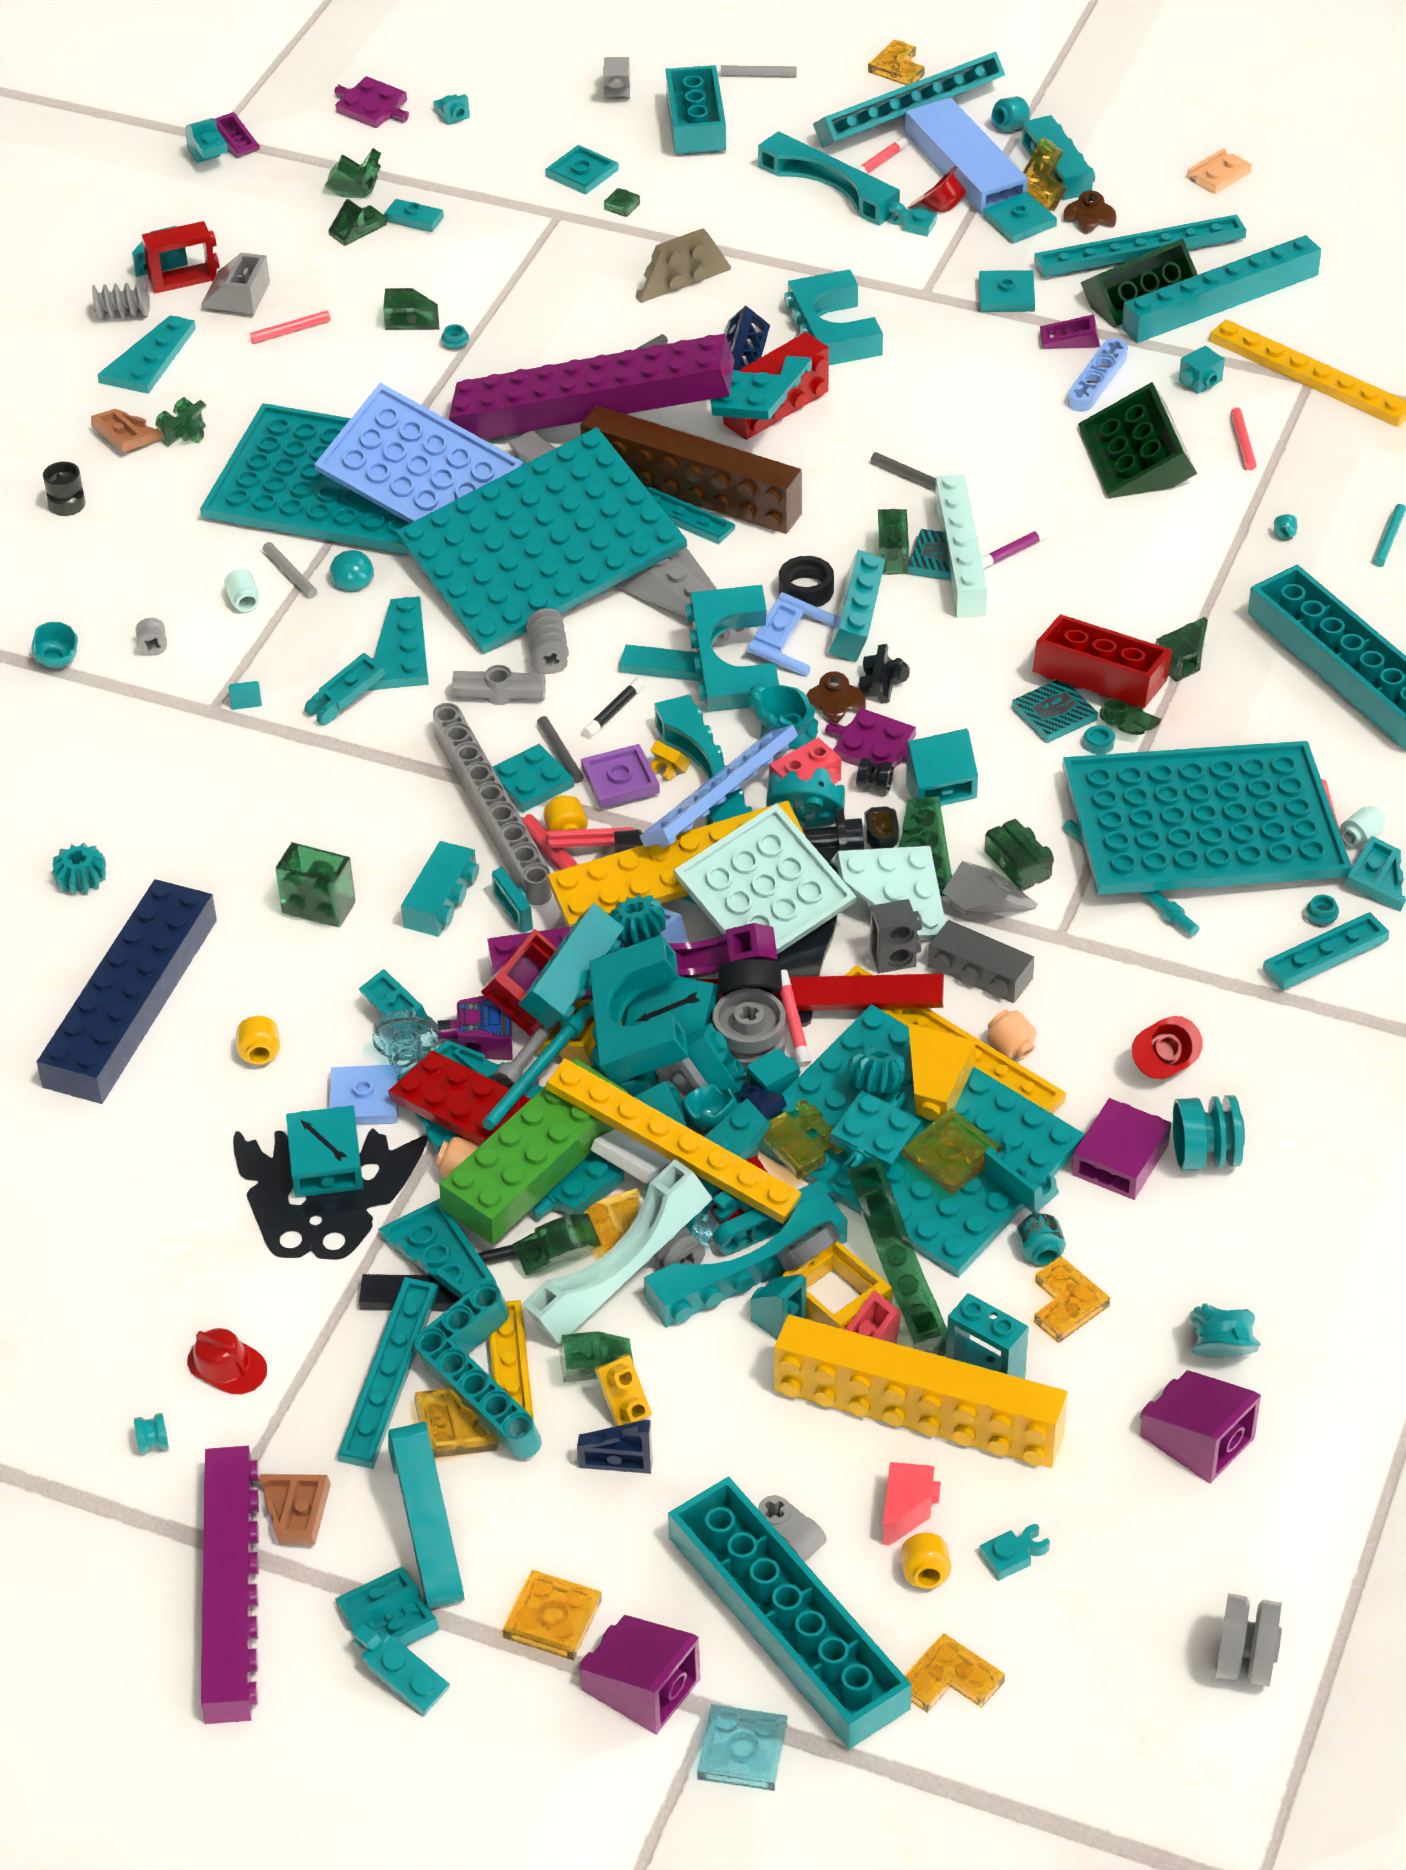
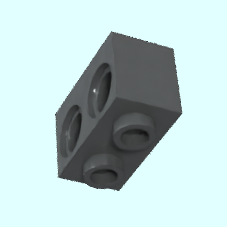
[870,899,922,974]

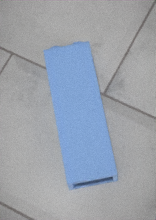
[905,97,1028,215]

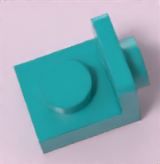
[433,94,470,125]

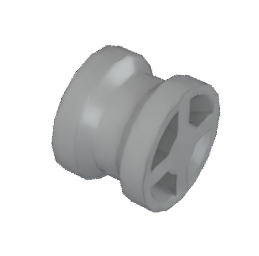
[135,617,167,656]

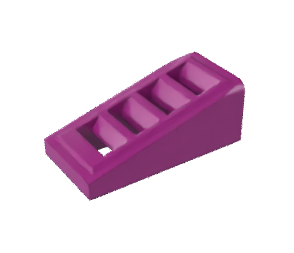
[214,112,260,157]
[1040,314,1100,349]

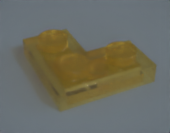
[868,39,925,85]
[1023,137,1067,211]
[1034,1256,1111,1344]
[905,1633,1005,1713]

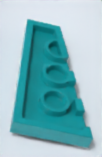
[97,315,196,394]
[368,596,429,690]
[378,1198,497,1299]

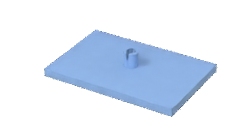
[314,382,524,523]

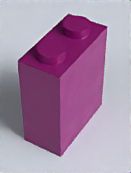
[1072,1098,1171,1200]

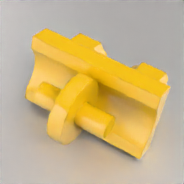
[594,1354,652,1426]

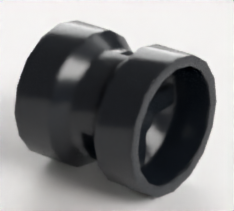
[856,757,894,794]

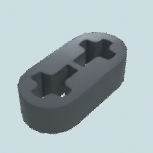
[776,1220,841,1271]

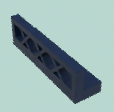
[725,305,770,371]

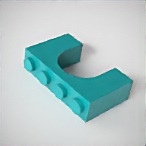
[784,269,883,366]
[685,585,779,712]
[587,935,688,1084]

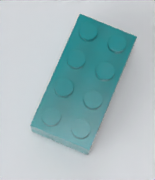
[665,65,726,154]

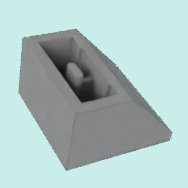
[201,252,270,314]

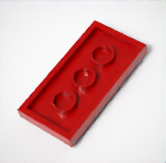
[388,1050,531,1146]

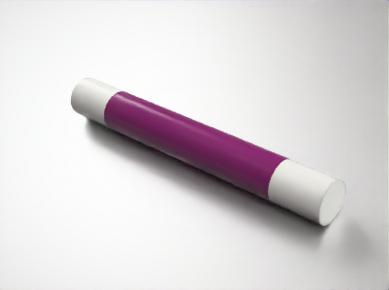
[981,526,1051,569]

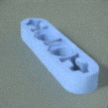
[1068,338,1128,412]

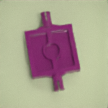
[334,76,409,129]
[825,708,916,769]

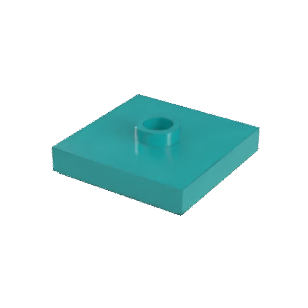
[983,192,1057,243]
[979,270,1035,312]

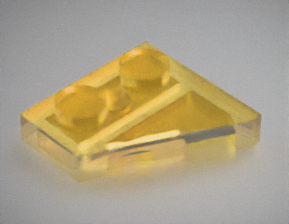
[578,1188,640,1259]
[414,1388,499,1458]

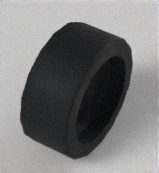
[779,556,834,607]
[718,959,782,995]

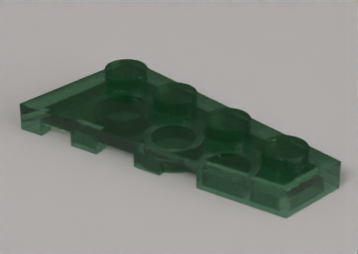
[898,796,952,896]

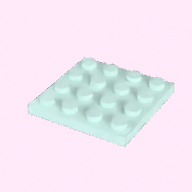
[673,803,857,954]

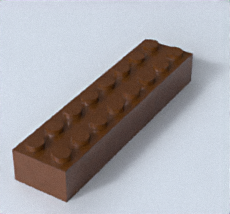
[580,405,802,534]

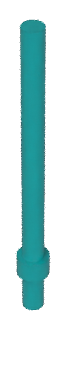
[1063,819,1200,937]
[482,1003,592,1130]

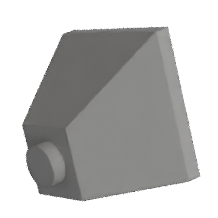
[942,860,1038,914]

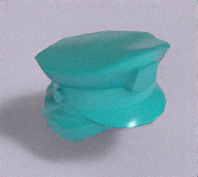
[748,684,819,749]
[1189,1303,1261,1358]

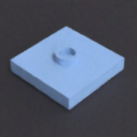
[329,1064,399,1125]

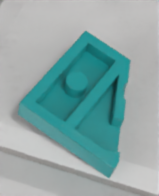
[1345,835,1406,912]

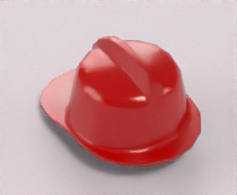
[907,166,966,212]
[1132,1016,1203,1080]
[187,1328,267,1395]

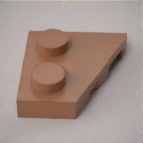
[91,409,168,453]
[259,1474,331,1545]

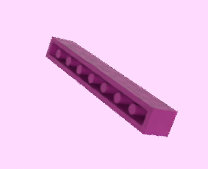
[201,1445,260,1724]

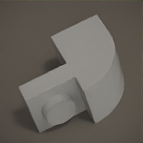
[603,57,630,98]

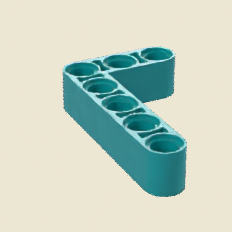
[415,1282,542,1458]
[388,1421,465,1609]

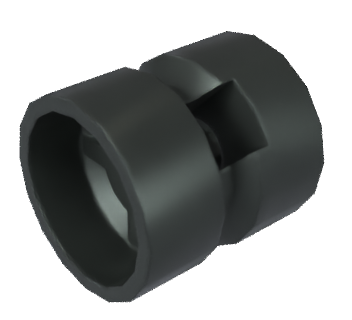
[42,461,86,516]

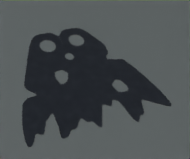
[233,1128,428,1260]

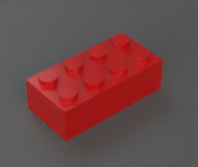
[723,332,829,440]
[1032,614,1172,708]

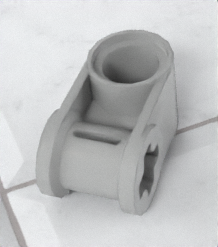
[758,1495,827,1562]

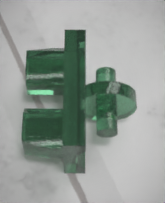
[155,397,207,447]

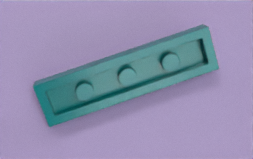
[1263,912,1390,990]

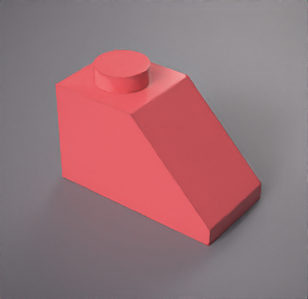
[883,1462,941,1545]

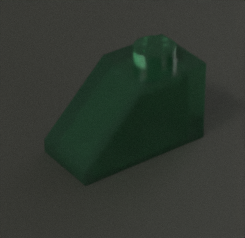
[383,288,440,330]

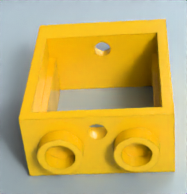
[782,1241,892,1330]

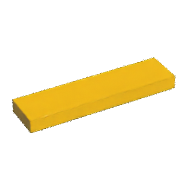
[489,1300,534,1421]

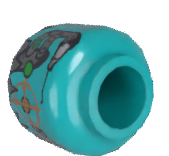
[1016,1213,1066,1266]

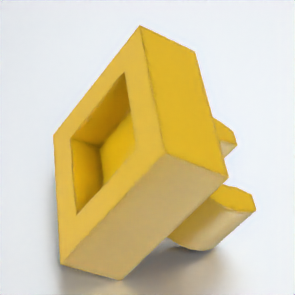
[650,740,691,781]

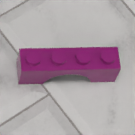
[669,923,778,979]

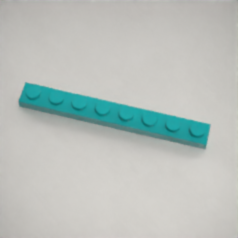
[1034,214,1247,277]

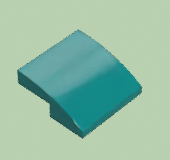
[335,1566,439,1646]

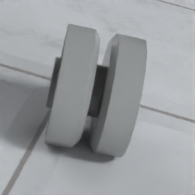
[713,988,786,1073]
[1215,1593,1282,1687]

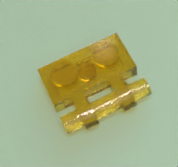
[762,1099,843,1180]

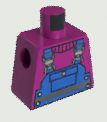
[437,996,513,1061]

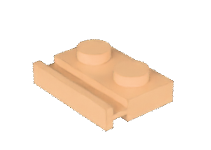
[1187,148,1252,194]

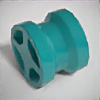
[134,1412,169,1454]

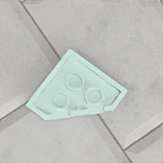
[835,846,945,941]

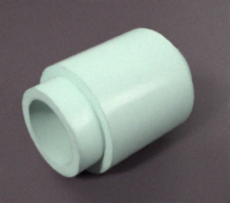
[224,569,260,612]
[1340,806,1386,849]

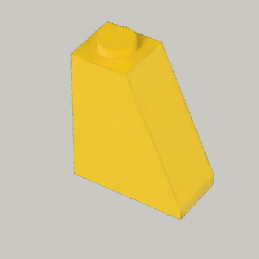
[909,1023,976,1123]

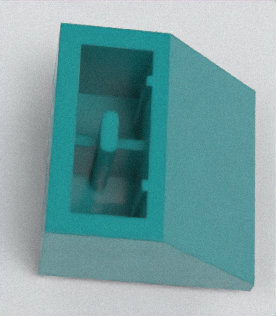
[906,728,978,811]

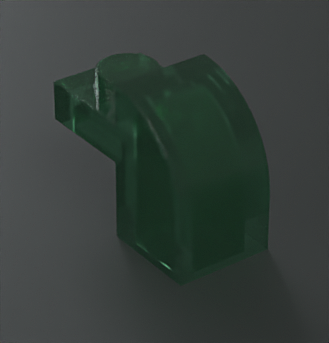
[324,148,381,199]
[513,1214,601,1276]

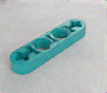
[712,1180,839,1255]

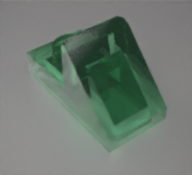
[328,199,387,246]

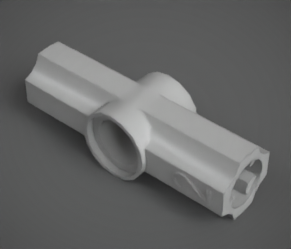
[452,664,546,705]

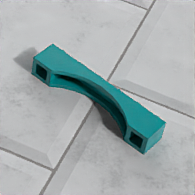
[758,131,900,226]
[654,694,753,825]
[644,1192,848,1328]

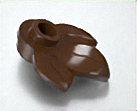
[1063,190,1117,234]
[806,671,866,724]

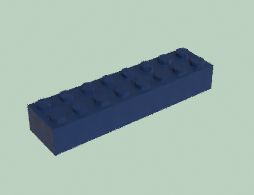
[36,879,217,1104]

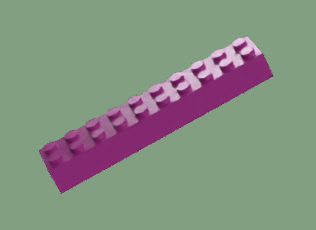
[449,333,735,439]

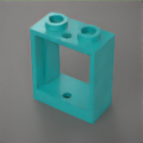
[946,1293,1029,1379]

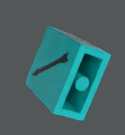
[621,976,719,1035]
[286,1105,364,1198]

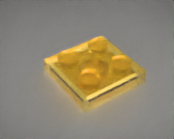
[903,1108,1001,1195]
[503,1569,602,1661]

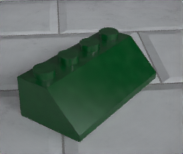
[1080,238,1198,327]

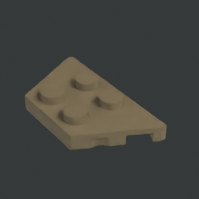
[636,228,731,303]

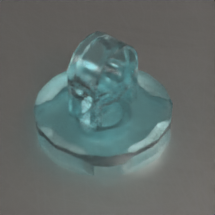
[372,1010,439,1077]

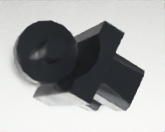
[858,643,910,704]

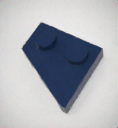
[577,1420,653,1474]

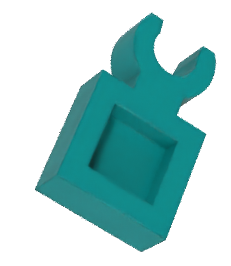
[979,1524,1050,1581]

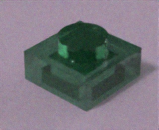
[604,188,640,217]

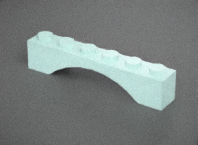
[935,474,987,618]
[521,1159,713,1345]

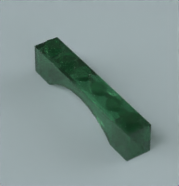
[847,1158,947,1356]

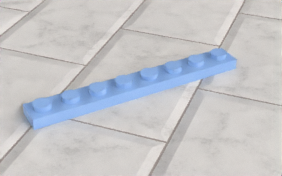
[640,725,798,848]

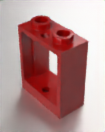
[141,221,220,294]
[481,929,557,1036]

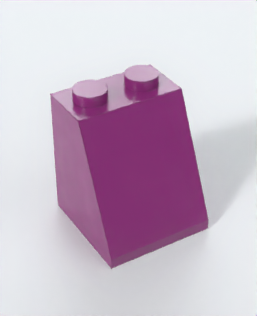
[1140,1370,1261,1484]
[579,1614,701,1735]

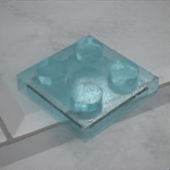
[697,1704,788,1791]

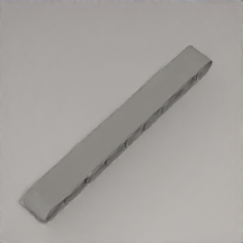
[433,703,552,906]

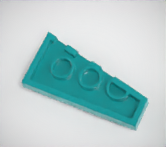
[645,1098,771,1235]

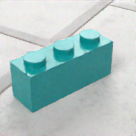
[401,841,479,937]

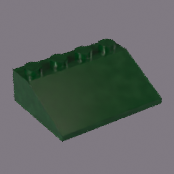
[1078,382,1198,498]

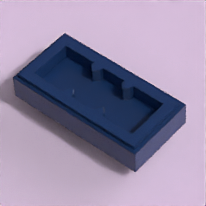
[732,1083,787,1119]

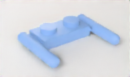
[747,592,837,676]

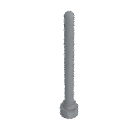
[492,981,588,1088]

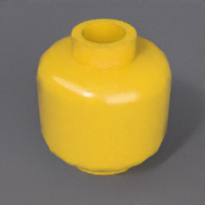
[543,795,588,831]
[236,1015,281,1065]
[900,1532,952,1589]

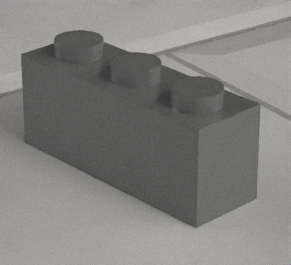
[928,920,1035,1003]

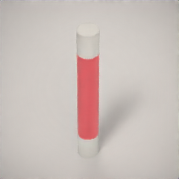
[856,137,908,174]
[779,970,811,1066]

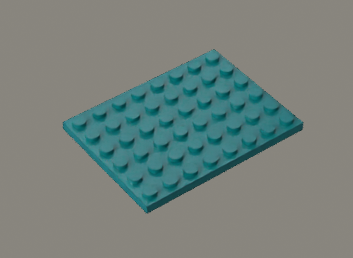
[200,403,410,555]
[396,427,688,655]
[1062,741,1352,895]
[759,1004,1085,1278]

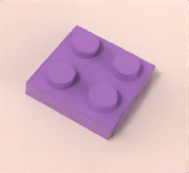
[581,744,660,808]

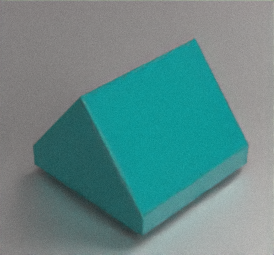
[228,681,262,710]

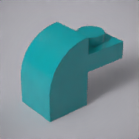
[185,118,228,163]

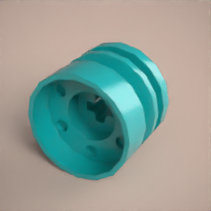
[1172,1095,1245,1171]

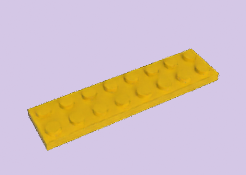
[547,801,806,927]

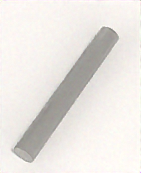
[721,65,797,77]
[262,542,318,598]

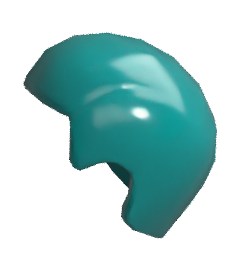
[329,550,374,592]
[31,622,78,668]
[682,1084,737,1130]

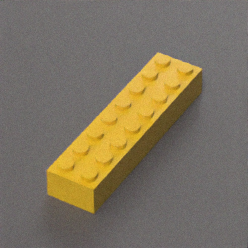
[774,1314,1068,1468]

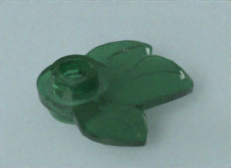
[1099,699,1161,735]

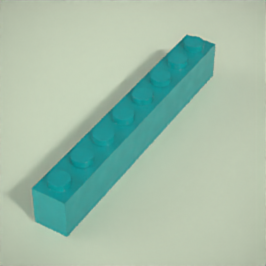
[812,51,1005,148]
[1122,235,1322,343]

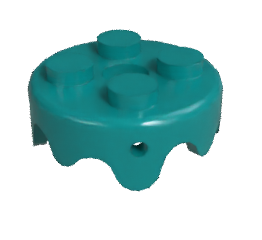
[766,768,845,828]

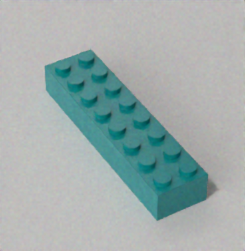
[1248,564,1406,750]
[668,1476,912,1749]

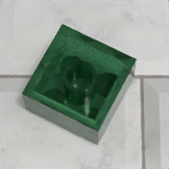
[275,842,356,928]

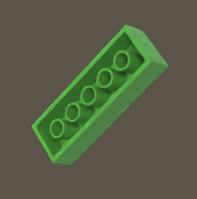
[439,1058,628,1244]

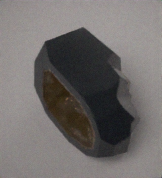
[864,806,899,849]

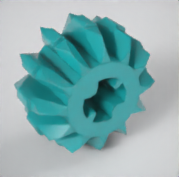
[52,842,106,895]
[610,894,666,946]
[848,1046,905,1094]

